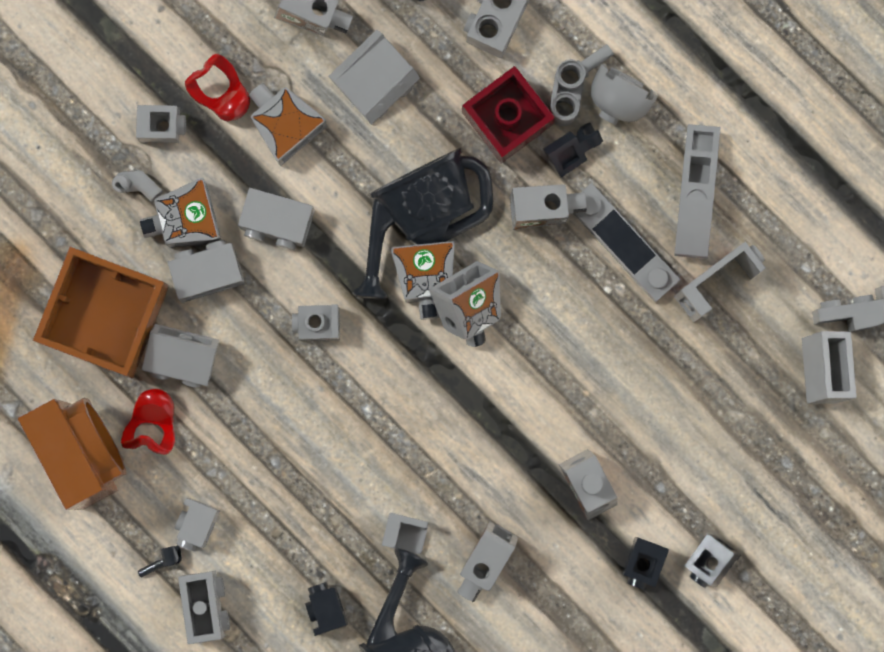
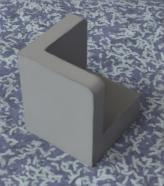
[382,513,429,554]

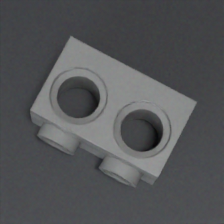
[463,0,529,59]

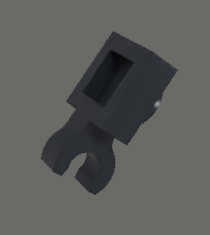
[543,122,603,178]

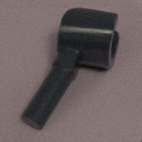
[138,545,182,578]

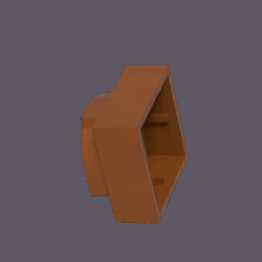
[33,247,169,379]
[17,397,127,510]

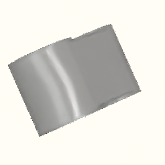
[549,44,614,126]

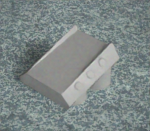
[328,30,420,125]

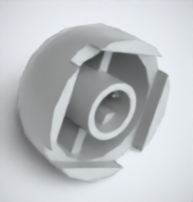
[591,63,659,125]

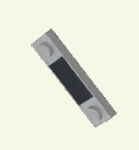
[573,183,681,303]

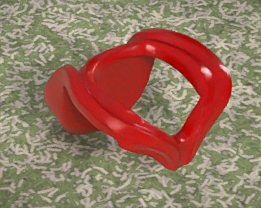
[185,54,250,122]
[121,389,175,455]

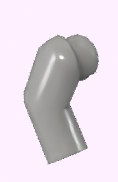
[112,170,163,202]

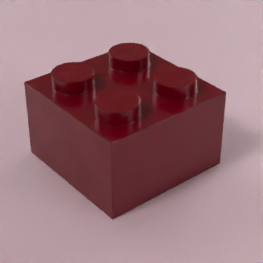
[462,66,555,164]

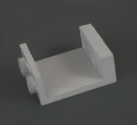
[674,241,766,323]

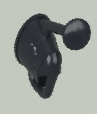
[352,147,494,299]
[359,548,456,652]

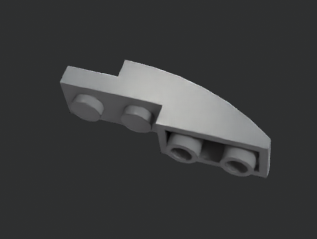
[674,124,721,259]
[812,280,884,332]

